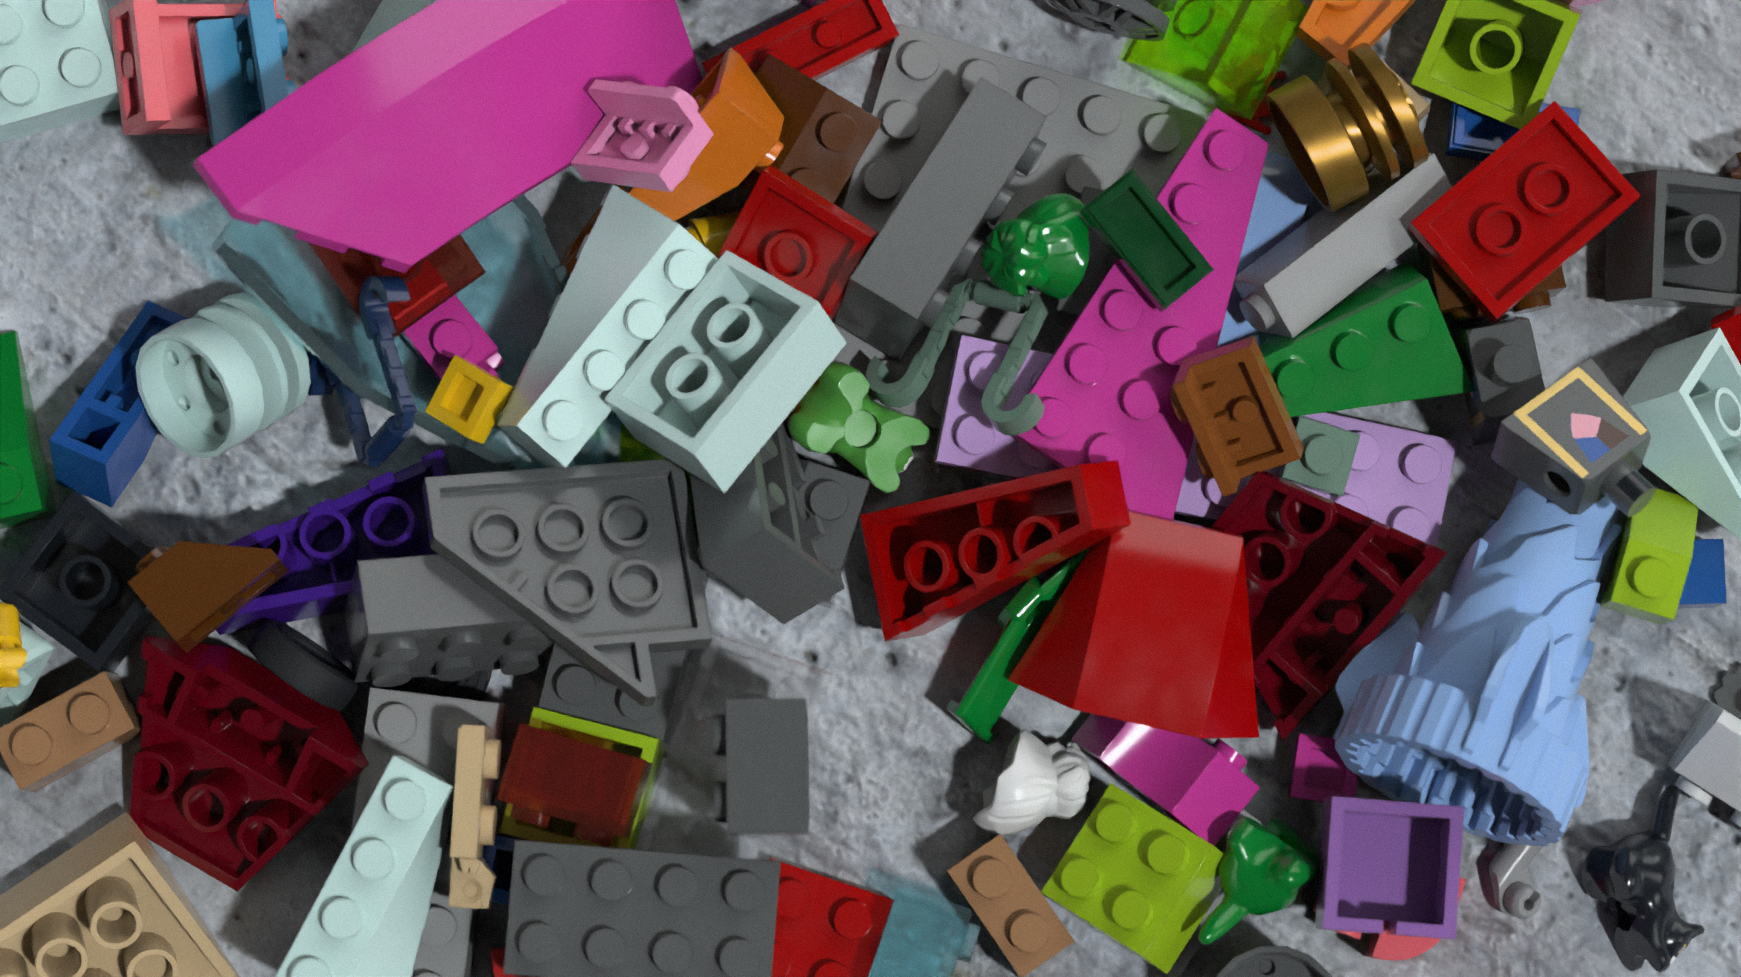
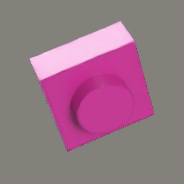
[1288,733,1358,803]

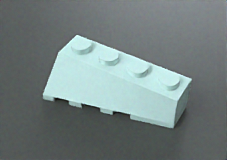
[497,184,719,468]
[275,755,455,977]

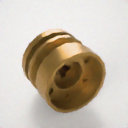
[1266,42,1428,213]

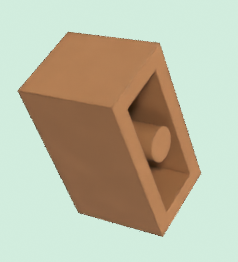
[0,671,142,792]
[946,834,1074,977]

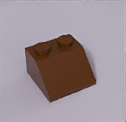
[739,53,882,204]

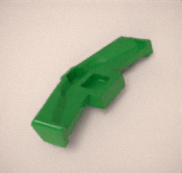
[946,547,1090,744]

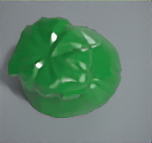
[980,193,1089,300]

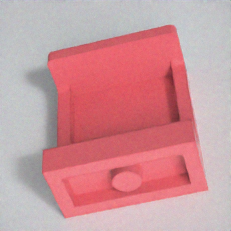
[109,0,290,135]

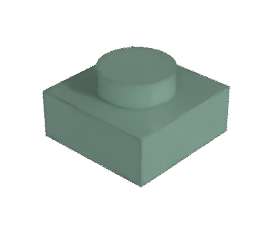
[1277,416,1360,498]

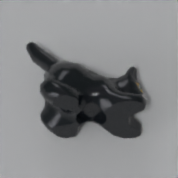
[1581,785,1705,972]

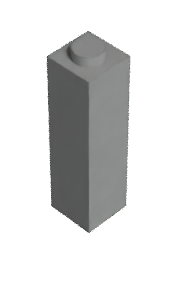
[1233,152,1452,338]

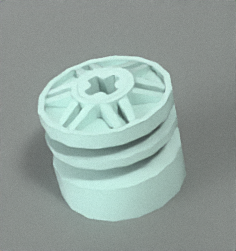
[135,292,311,459]

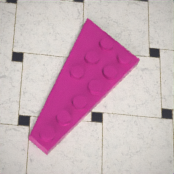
[1011,108,1269,519]

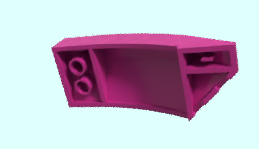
[193,0,703,273]

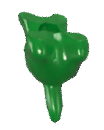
[1199,816,1321,945]

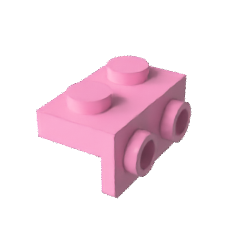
[570,79,714,192]

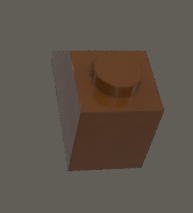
[128,541,289,653]

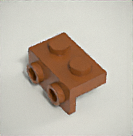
[1170,336,1304,497]

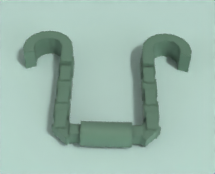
[866,278,1048,435]

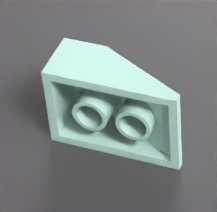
[1623,327,1741,540]

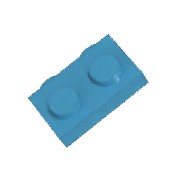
[193,0,296,146]

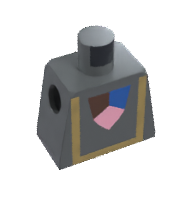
[1449,316,1545,446]
[1491,358,1656,517]

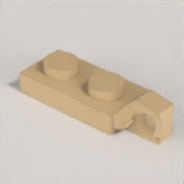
[449,724,501,909]

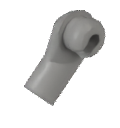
[1489,843,1543,919]

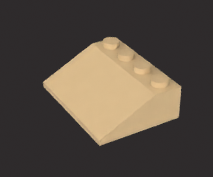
[0,811,240,977]

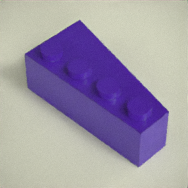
[216,448,452,635]

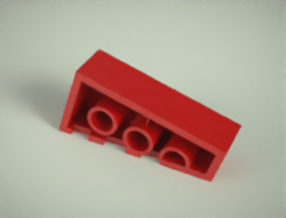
[860,460,1131,642]

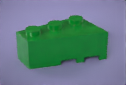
[1245,261,1474,417]

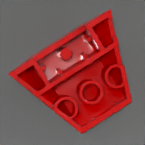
[1007,509,1259,739]

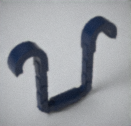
[307,275,417,467]

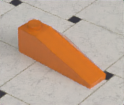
[559,48,784,280]

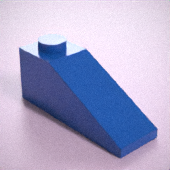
[49,301,190,507]

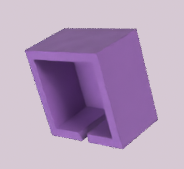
[1315,796,1464,939]

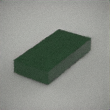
[1079,169,1214,312]

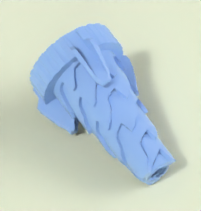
[1334,478,1623,846]

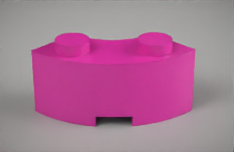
[1071,714,1260,846]

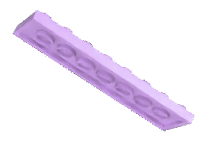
[933,335,1457,547]

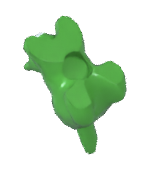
[788,362,930,494]

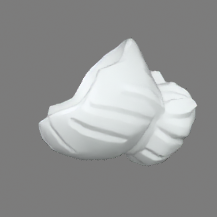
[973,729,1091,835]

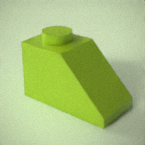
[1600,488,1698,625]

